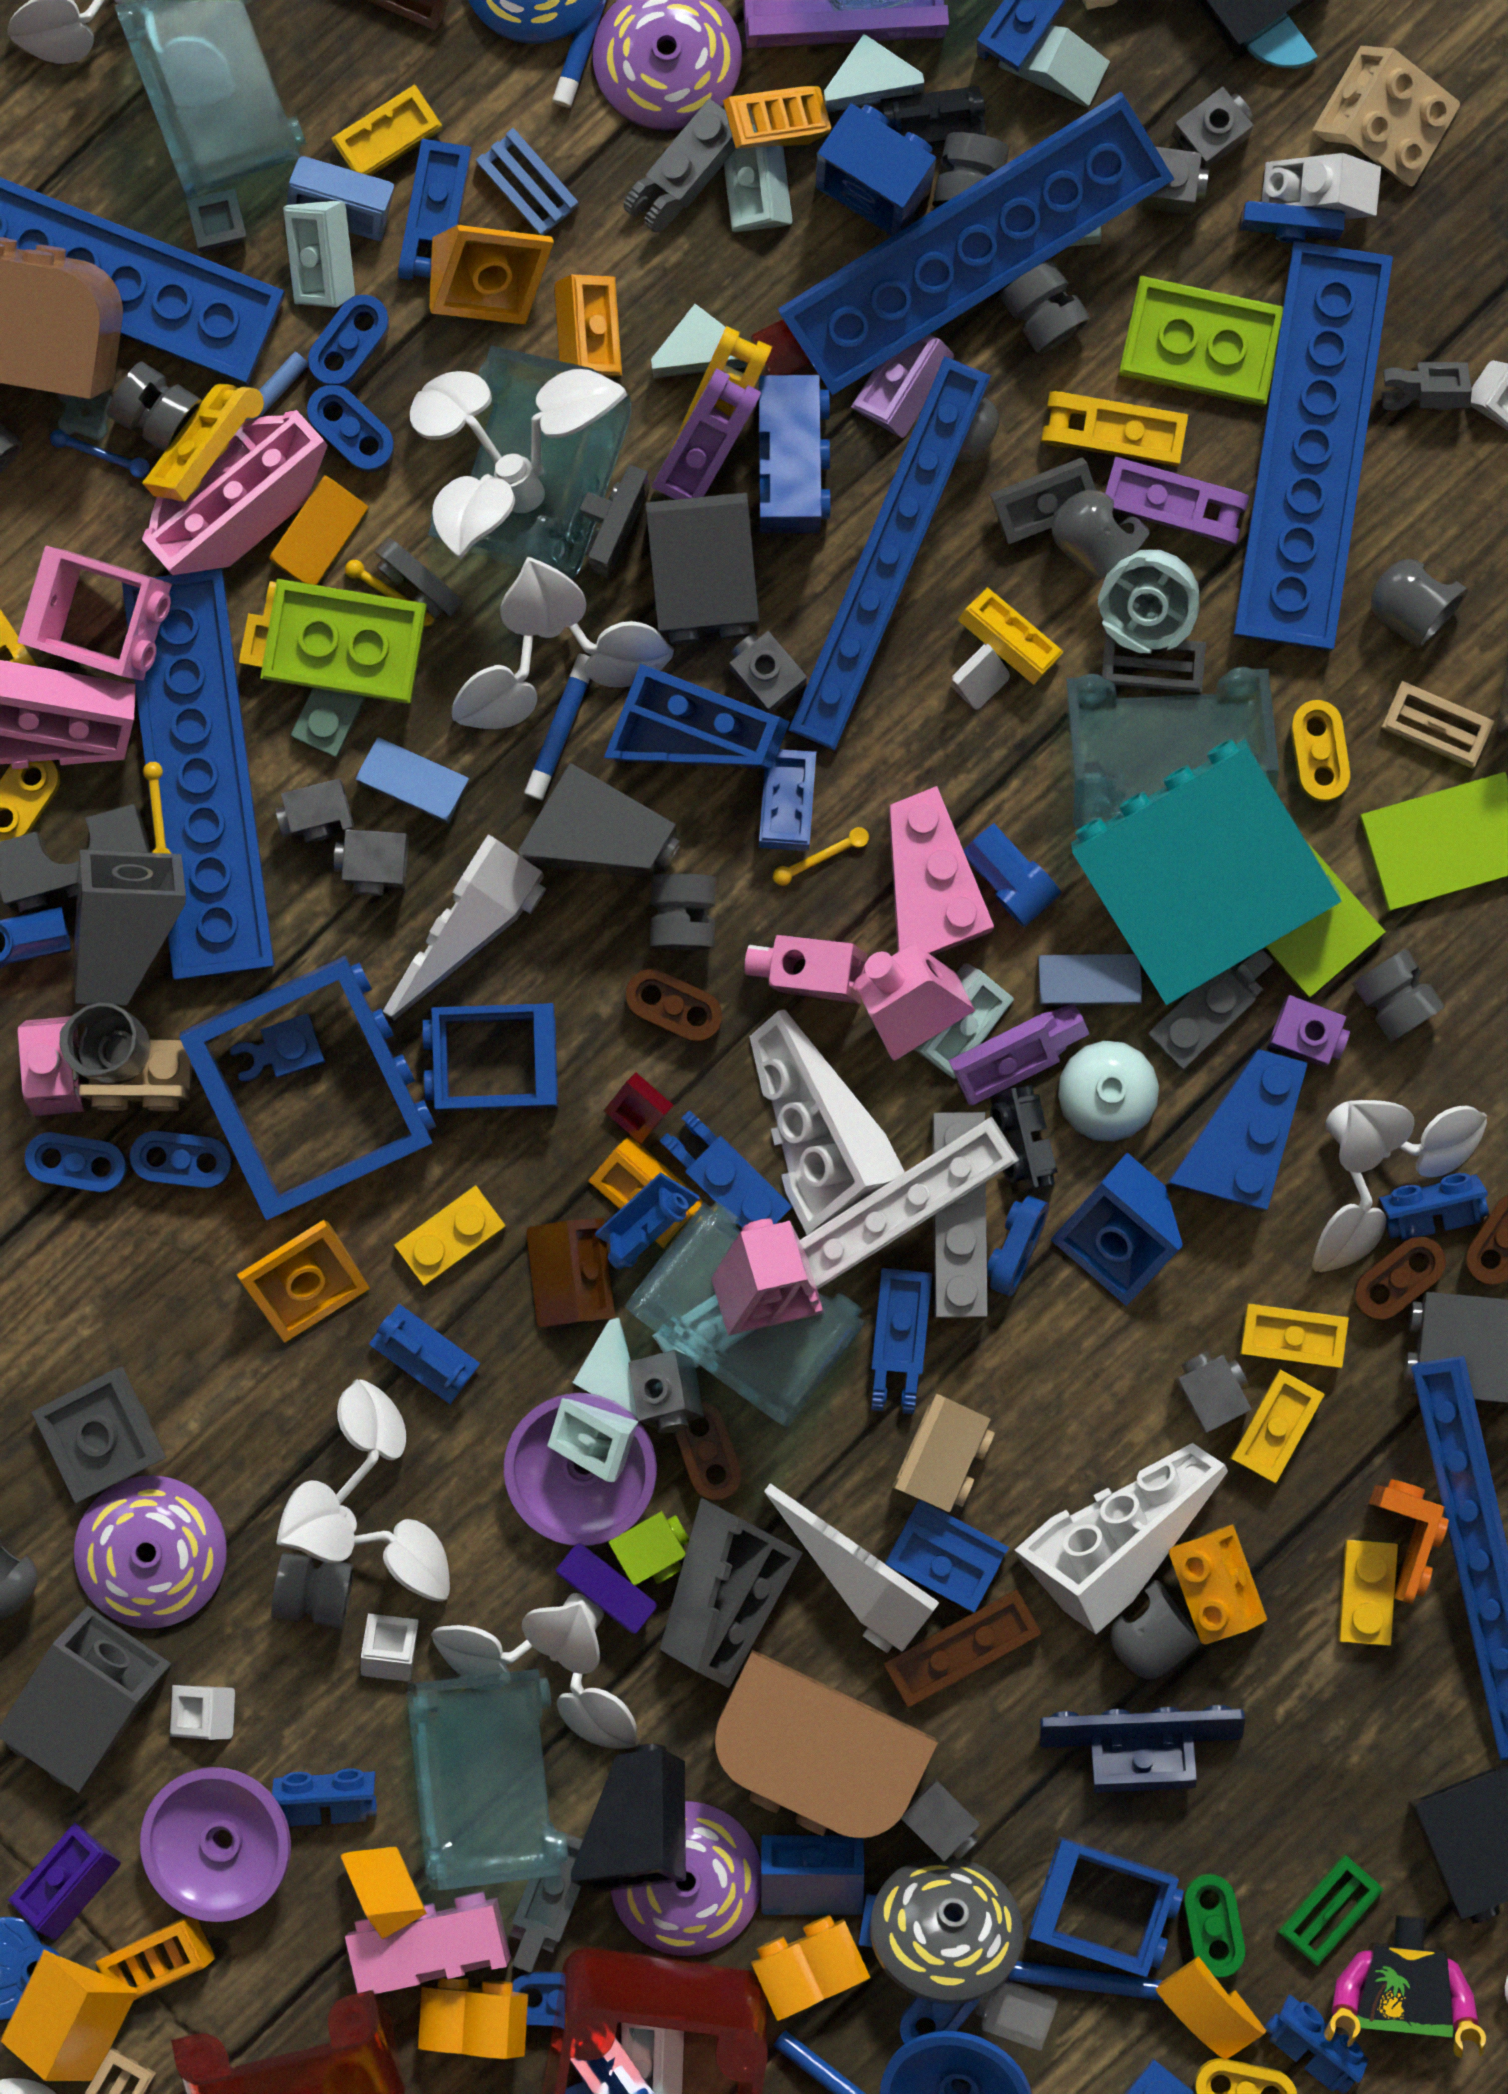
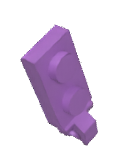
[948,1004,1089,1105]

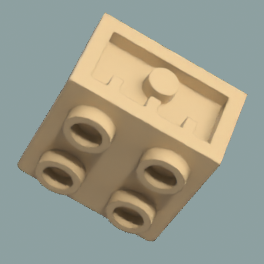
[1312,46,1460,186]
[79,1040,192,1111]

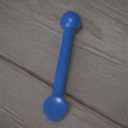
[50,428,150,478]

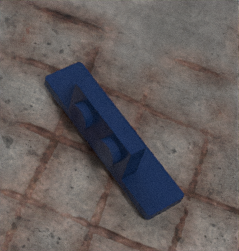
[1039,1705,1245,1793]

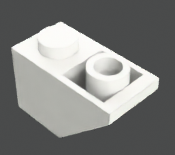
[1262,153,1381,219]

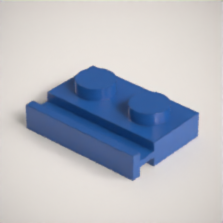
[884,1499,1009,1613]

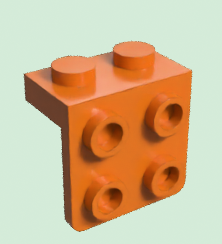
[1369,1479,1449,1604]

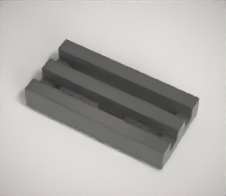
[1101,634,1206,694]

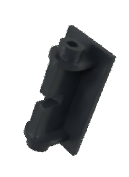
[881,86,986,143]
[990,1085,1058,1194]

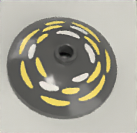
[870,1856,1023,2004]

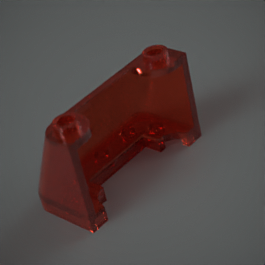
[171,1990,406,2094]

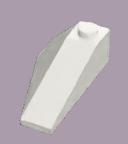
[383,834,546,1021]
[749,1010,905,1235]
[1014,1443,1228,1634]
[764,1483,939,1653]

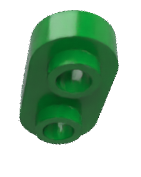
[1183,1873,1245,1977]

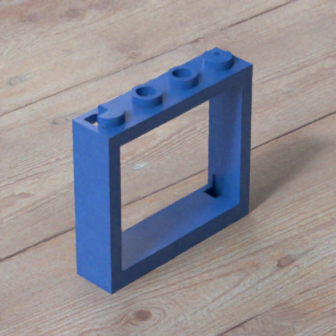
[179,955,437,1220]

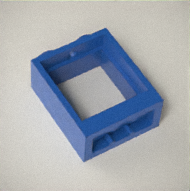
[423,1003,558,1112]
[1027,1836,1184,1977]

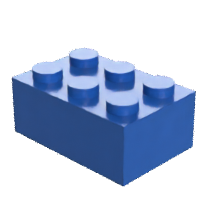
[815,102,936,236]

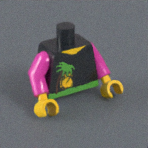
[1324,1915,1486,2058]

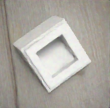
[1470,360,1508,430]
[951,644,1010,710]
[361,1613,418,1681]
[170,1685,235,1740]

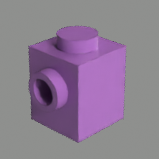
[1267,995,1350,1067]

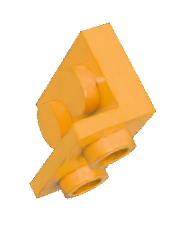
[1169,1524,1268,1644]

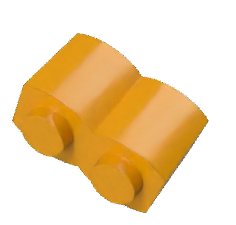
[751,1915,871,2021]
[418,1977,528,2059]

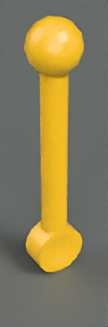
[345,559,435,627]
[143,762,172,854]
[773,827,869,886]

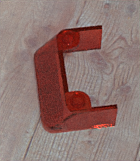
[543,1947,768,2094]

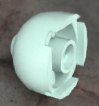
[1098,550,1200,653]
[1058,1041,1159,1142]

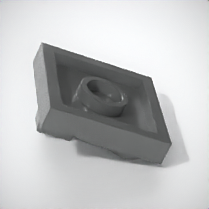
[579,464,649,580]
[32,1367,166,1503]

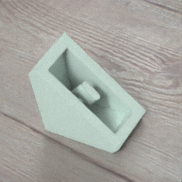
[998,25,1110,108]
[824,34,924,113]
[651,304,748,378]
[573,1318,638,1419]
[547,1398,638,1482]

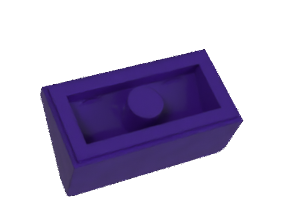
[556,1543,657,1634]
[8,1822,121,1940]

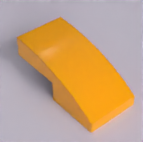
[1155,1956,1267,2059]

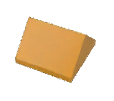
[429,225,554,325]
[237,1220,370,1343]
[1,1950,137,2081]

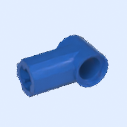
[963,823,1062,928]
[0,907,72,969]

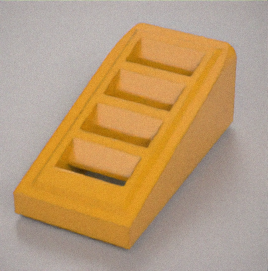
[723,86,831,148]
[95,1916,215,2001]

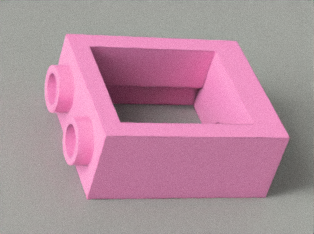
[17,545,172,681]

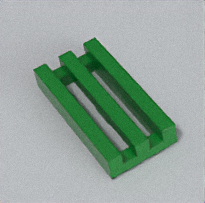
[1277,1854,1384,1966]

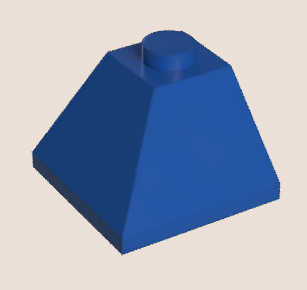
[1050,1153,1183,1306]

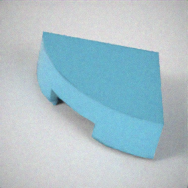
[1247,16,1318,69]

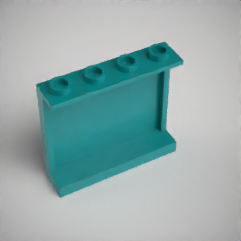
[1071,738,1342,1005]

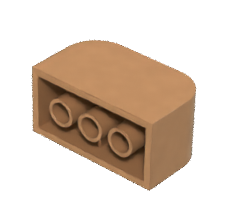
[0,237,123,399]
[715,1649,938,1838]

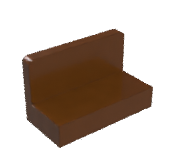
[526,1218,615,1327]

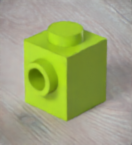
[609,1511,690,1586]

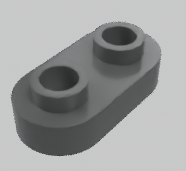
[374,537,463,619]

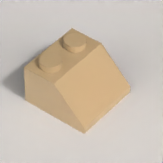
[893,1394,995,1513]

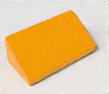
[554,274,622,378]
[269,475,369,585]
[588,1136,703,1248]
[340,1847,427,1940]

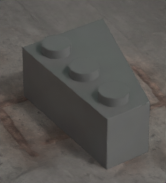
[660,1498,802,1688]

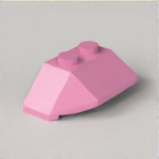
[142,410,328,575]

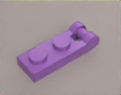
[652,368,761,500]
[1105,457,1250,546]

